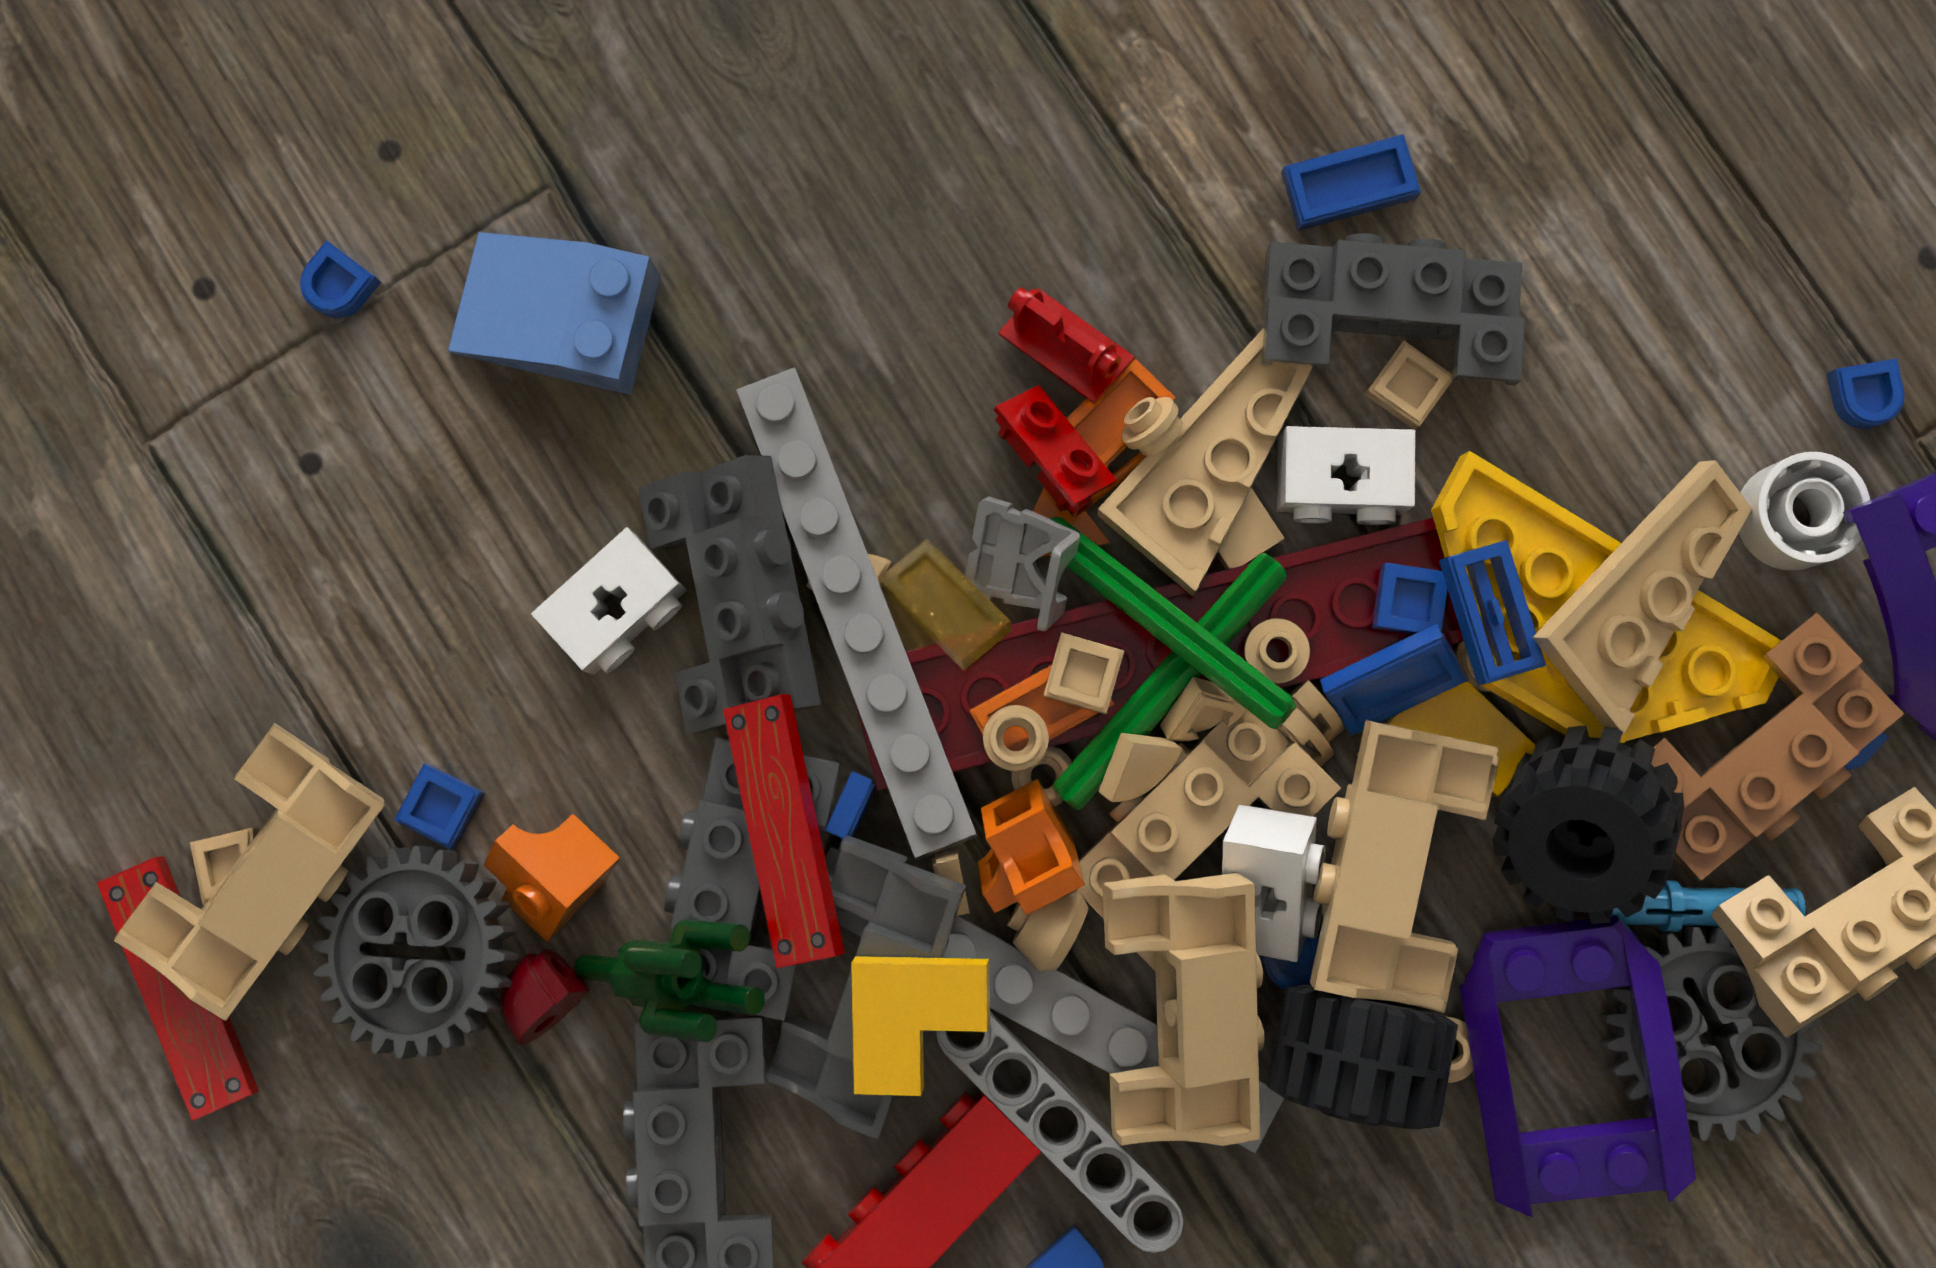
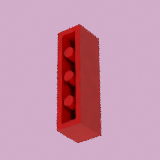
[801,1091,1041,1268]

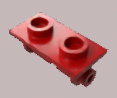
[998,287,1135,405]
[994,385,1117,517]

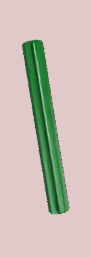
[1049,516,1296,729]
[1053,553,1287,810]

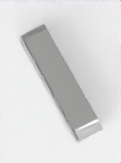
[936,1010,1183,1253]

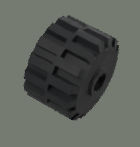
[1492,725,1684,924]
[1267,984,1458,1129]

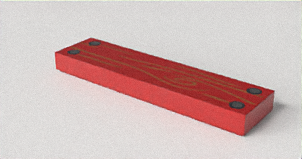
[723,694,845,969]
[97,856,259,1121]

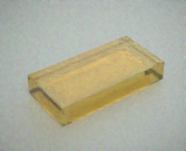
[879,539,1012,670]

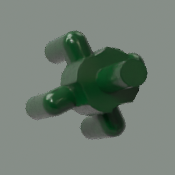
[575,920,765,1042]

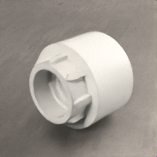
[1739,452,1870,571]

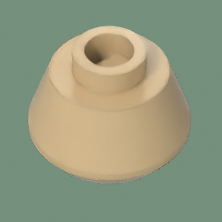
[1007,891,1089,972]

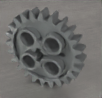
[313,846,518,1059]
[1599,926,1822,1141]

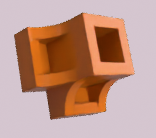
[977,779,1085,915]
[484,814,620,943]

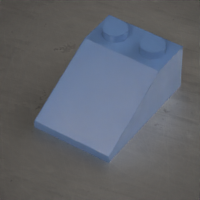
[448,232,661,395]

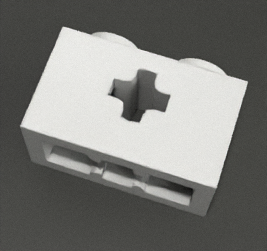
[1277,426,1415,525]
[531,527,687,675]
[1222,805,1326,962]

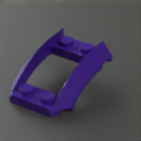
[1843,472,1936,741]
[1459,915,1696,1218]

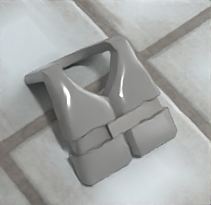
[963,497,1080,631]

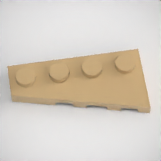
[1097,328,1313,597]
[1532,460,1752,735]

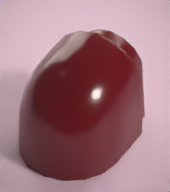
[500,949,590,1045]

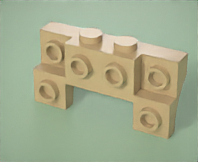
[1075,710,1341,972]
[1310,720,1498,1011]
[114,723,385,1021]
[1711,787,1936,1038]
[1103,873,1264,1146]

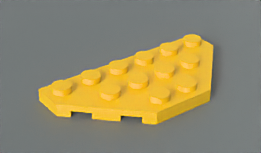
[1431,451,1782,743]

